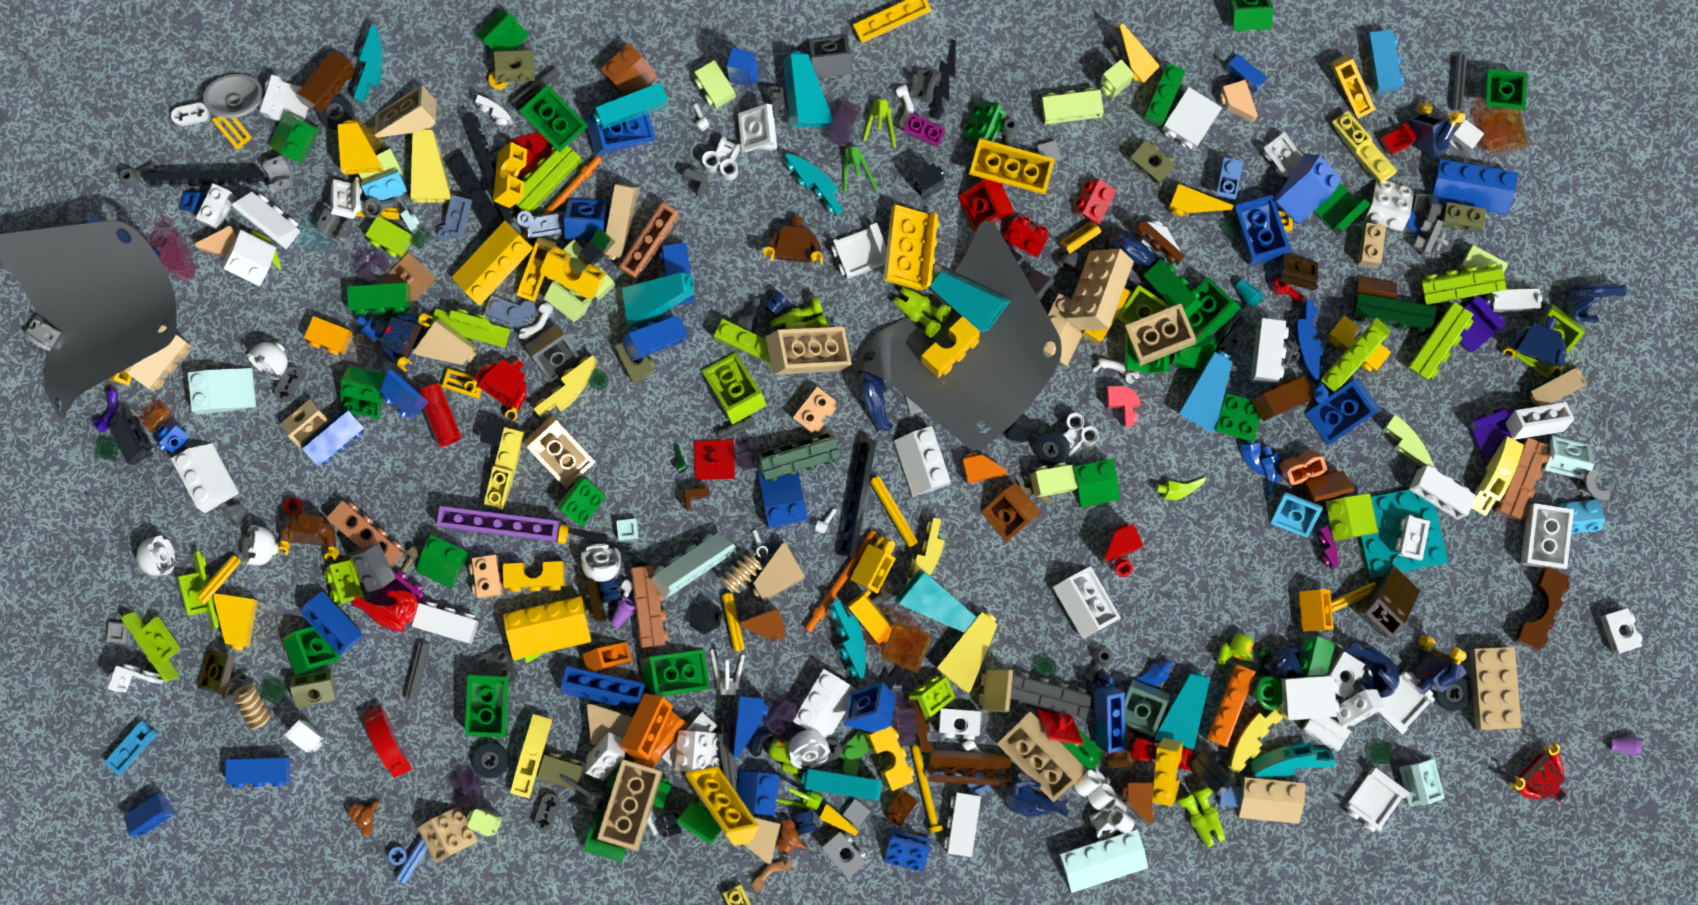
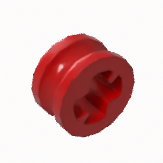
[284,498,303,516]
[1113,557,1133,577]

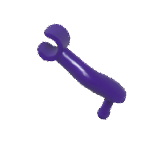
[93,387,118,432]

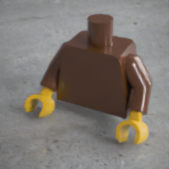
[762,216,823,265]
[277,513,339,561]

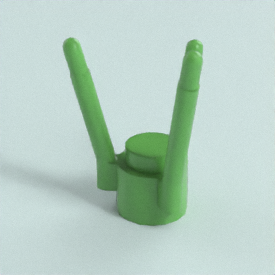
[842,147,878,192]

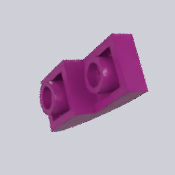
[903,113,945,147]
[1317,526,1338,569]

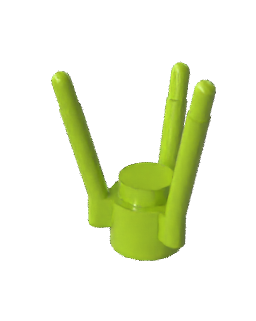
[863,100,896,148]
[777,773,823,811]

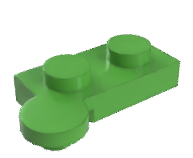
[840,730,871,776]

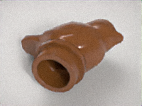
[348,800,380,837]
[775,819,808,855]

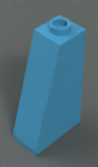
[1178,350,1232,434]

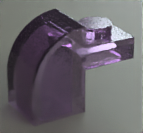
[827,100,861,147]
[894,698,920,747]

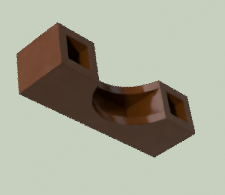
[1513,567,1570,651]

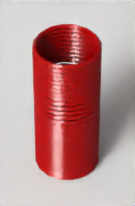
[418,383,462,447]

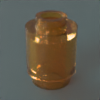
[142,405,172,434]

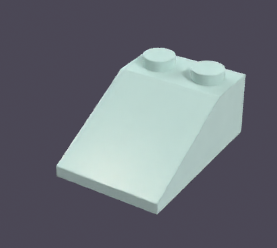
[188,368,256,415]

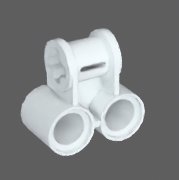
[702,137,741,180]
[1063,413,1099,457]
[1074,766,1115,810]
[1090,797,1134,839]

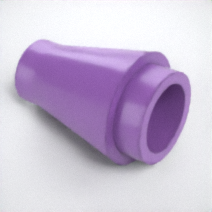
[610,597,636,628]
[1611,736,1642,756]

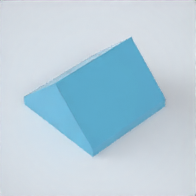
[1270,492,1323,538]

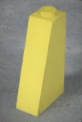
[411,128,452,203]
[937,612,998,694]

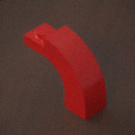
[363,704,412,778]
[1132,738,1194,771]

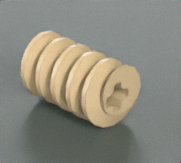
[719,551,764,593]
[233,684,271,730]

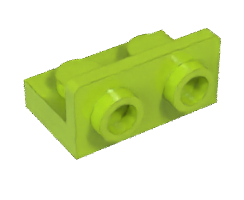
[324,560,364,607]
[909,675,955,717]

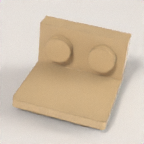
[418,807,477,864]

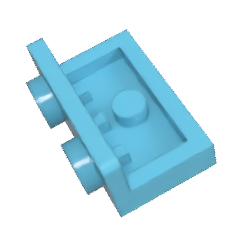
[361,169,407,202]
[1558,499,1605,534]

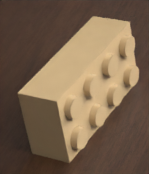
[1065,249,1134,330]
[766,327,852,375]
[1469,647,1522,730]
[997,712,1087,802]
[597,760,662,852]

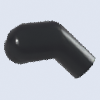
[749,729,773,757]

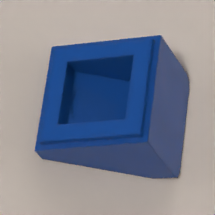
[180,191,206,214]

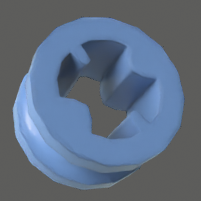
[388,847,408,865]

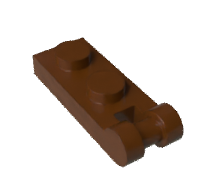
[1136,222,1185,266]
[913,699,932,753]

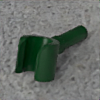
[674,445,687,474]
[1257,647,1271,674]

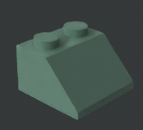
[1125,680,1170,737]

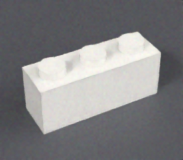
[1506,402,1574,440]
[1409,465,1476,520]
[412,601,479,644]
[944,793,981,857]

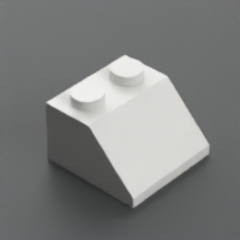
[222,229,276,286]

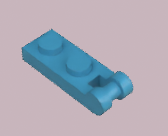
[104,720,158,776]

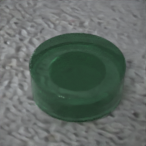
[412,228,430,248]
[588,370,609,390]
[1036,657,1056,678]

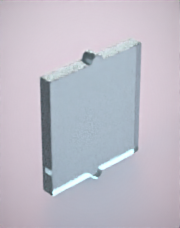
[296,213,332,254]

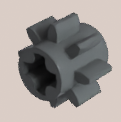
[1281,340,1300,365]

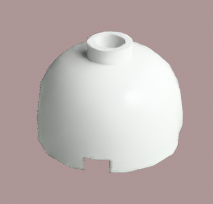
[247,342,288,380]
[242,525,278,565]
[136,535,175,576]
[581,544,621,582]
[789,730,830,769]

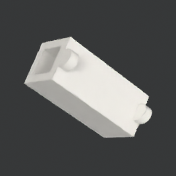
[1486,289,1542,313]

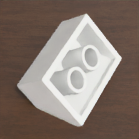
[232,192,301,249]
[1250,318,1289,383]
[894,426,951,497]
[171,444,239,513]
[1521,503,1574,569]
[1053,566,1121,639]
[793,669,857,741]

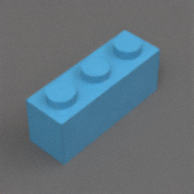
[1366,29,1404,94]

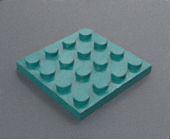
[1360,490,1448,579]

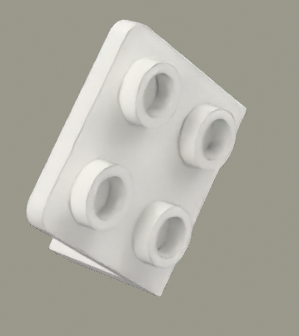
[259,75,309,121]
[1365,180,1414,232]
[107,664,164,693]
[675,730,721,772]

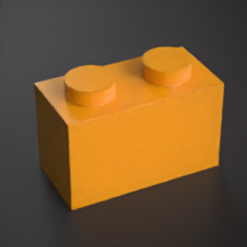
[304,316,353,356]
[1298,589,1334,632]

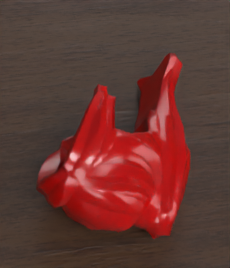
[351,590,419,632]

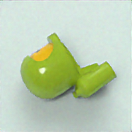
[1217,633,1254,665]
[768,738,802,774]

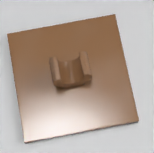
[381,253,437,305]

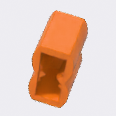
[1279,450,1327,485]

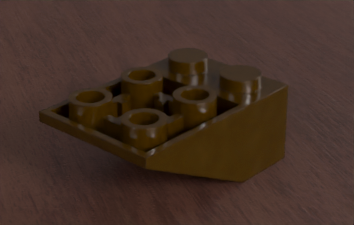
[1355,565,1420,639]

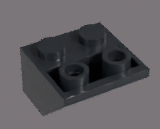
[110,415,154,466]

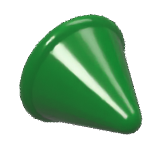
[1251,676,1283,710]

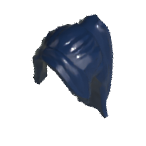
[1104,229,1166,269]
[1564,283,1627,323]
[854,371,893,432]
[1344,639,1400,698]
[1263,646,1304,682]
[1006,780,1069,817]

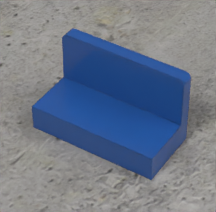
[1225,54,1267,94]

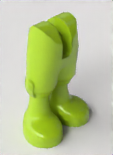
[892,286,951,337]
[769,296,829,330]
[1177,786,1226,848]

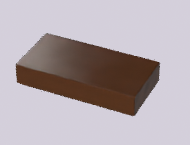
[1356,277,1398,299]

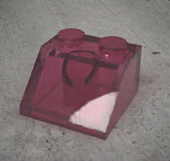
[159,231,195,283]

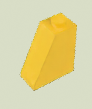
[338,121,384,175]
[213,593,258,651]

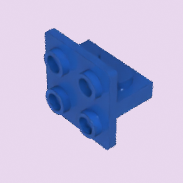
[884,829,931,872]

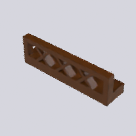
[929,750,1011,786]

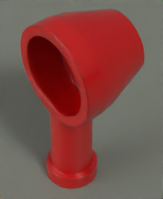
[1270,275,1305,304]

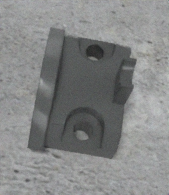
[910,68,941,104]
[763,84,789,118]
[314,209,353,243]

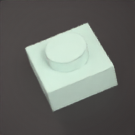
[400,210,420,234]
[616,519,639,541]

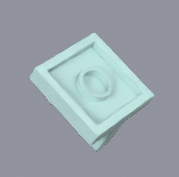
[1544,435,1594,480]
[1399,759,1445,807]

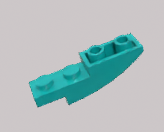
[353,24,384,105]
[785,153,843,217]
[827,599,866,680]
[1250,742,1335,778]

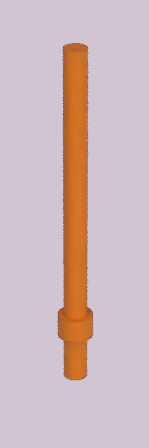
[522,155,602,241]
[805,530,877,632]

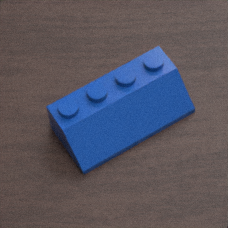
[1431,159,1518,215]

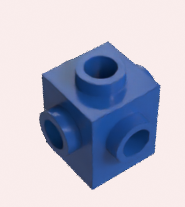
[153,419,190,454]

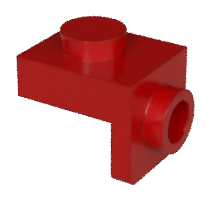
[1381,123,1416,156]

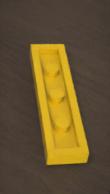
[853,0,931,44]

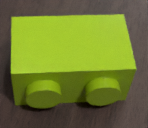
[366,216,414,258]

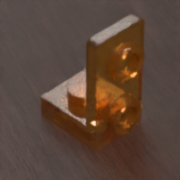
[1106,726,1135,769]

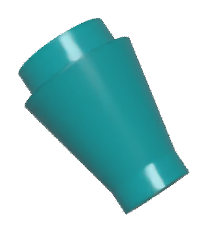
[1235,279,1264,308]

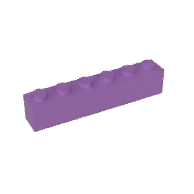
[437,506,561,543]

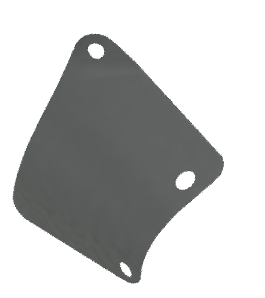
[0,221,177,419]
[857,221,1062,450]

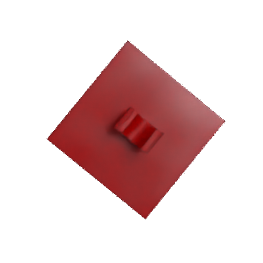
[507,132,551,178]
[694,440,735,481]
[1036,710,1084,745]

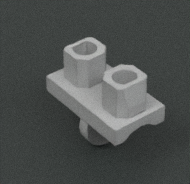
[1413,219,1449,257]

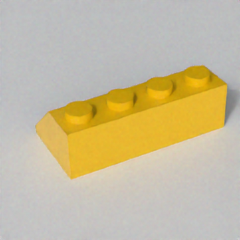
[969,138,1055,195]
[452,220,534,306]
[503,596,592,660]
[685,767,759,846]

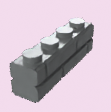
[1010,672,1092,719]

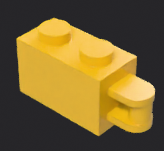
[850,536,896,594]

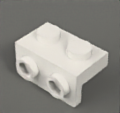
[1263,132,1303,178]
[331,177,363,219]
[1396,515,1430,561]

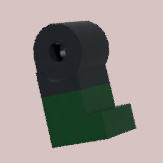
[578,229,616,266]

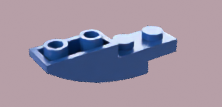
[1295,300,1324,382]

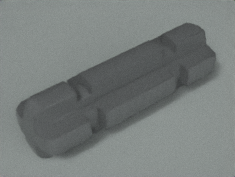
[717,416,755,441]

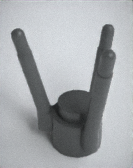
[561,776,608,813]

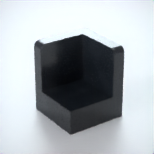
[1003,414,1035,443]
[480,419,508,448]
[689,601,723,635]

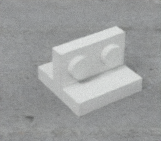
[738,104,777,152]

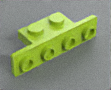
[430,309,511,348]
[177,551,220,631]
[121,612,181,682]

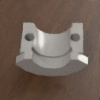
[263,156,294,194]
[23,315,61,351]
[1578,469,1610,501]

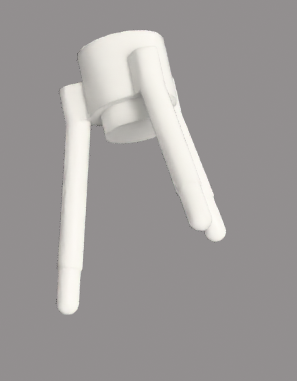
[710,649,745,695]

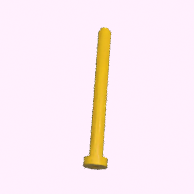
[911,745,943,833]

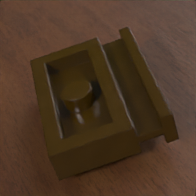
[1280,253,1318,291]
[584,580,607,623]

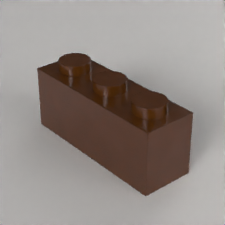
[297,50,355,114]
[1252,376,1314,422]

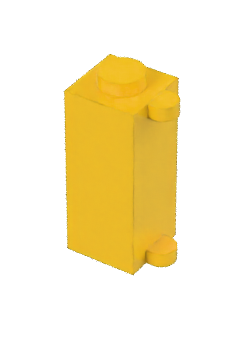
[848,589,899,644]

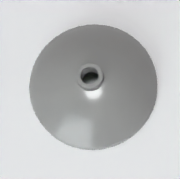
[203,74,263,118]

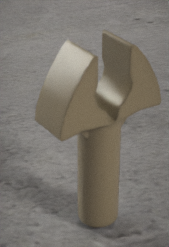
[1019,477,1053,506]

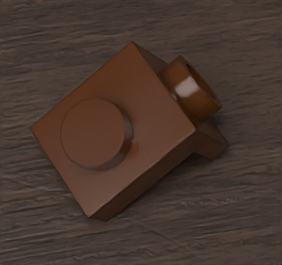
[682,485,710,512]
[884,790,918,826]

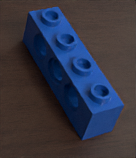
[561,666,645,710]

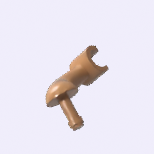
[752,859,792,892]

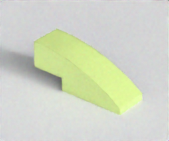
[1383,415,1433,467]

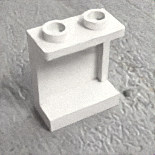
[1162,87,1222,150]
[831,223,887,279]
[1376,672,1435,735]
[1281,675,1339,720]
[1344,768,1409,832]

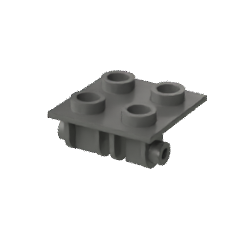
[473,646,520,684]

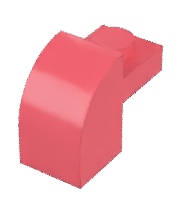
[1106,386,1141,428]

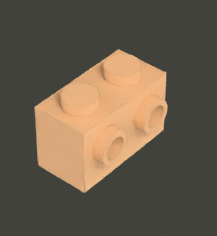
[793,387,837,434]
[470,555,504,599]

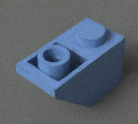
[1216,157,1243,200]

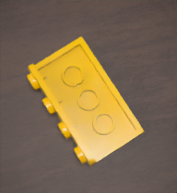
[883,204,939,291]

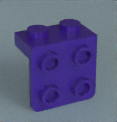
[1460,295,1506,353]
[1469,407,1520,460]

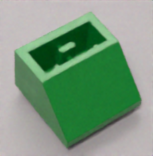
[340,366,386,419]

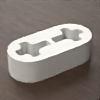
[171,103,210,126]

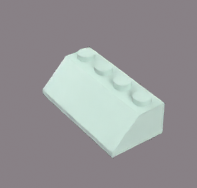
[651,533,735,599]
[1059,829,1148,893]

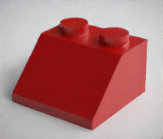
[958,179,1014,231]
[1102,522,1144,564]

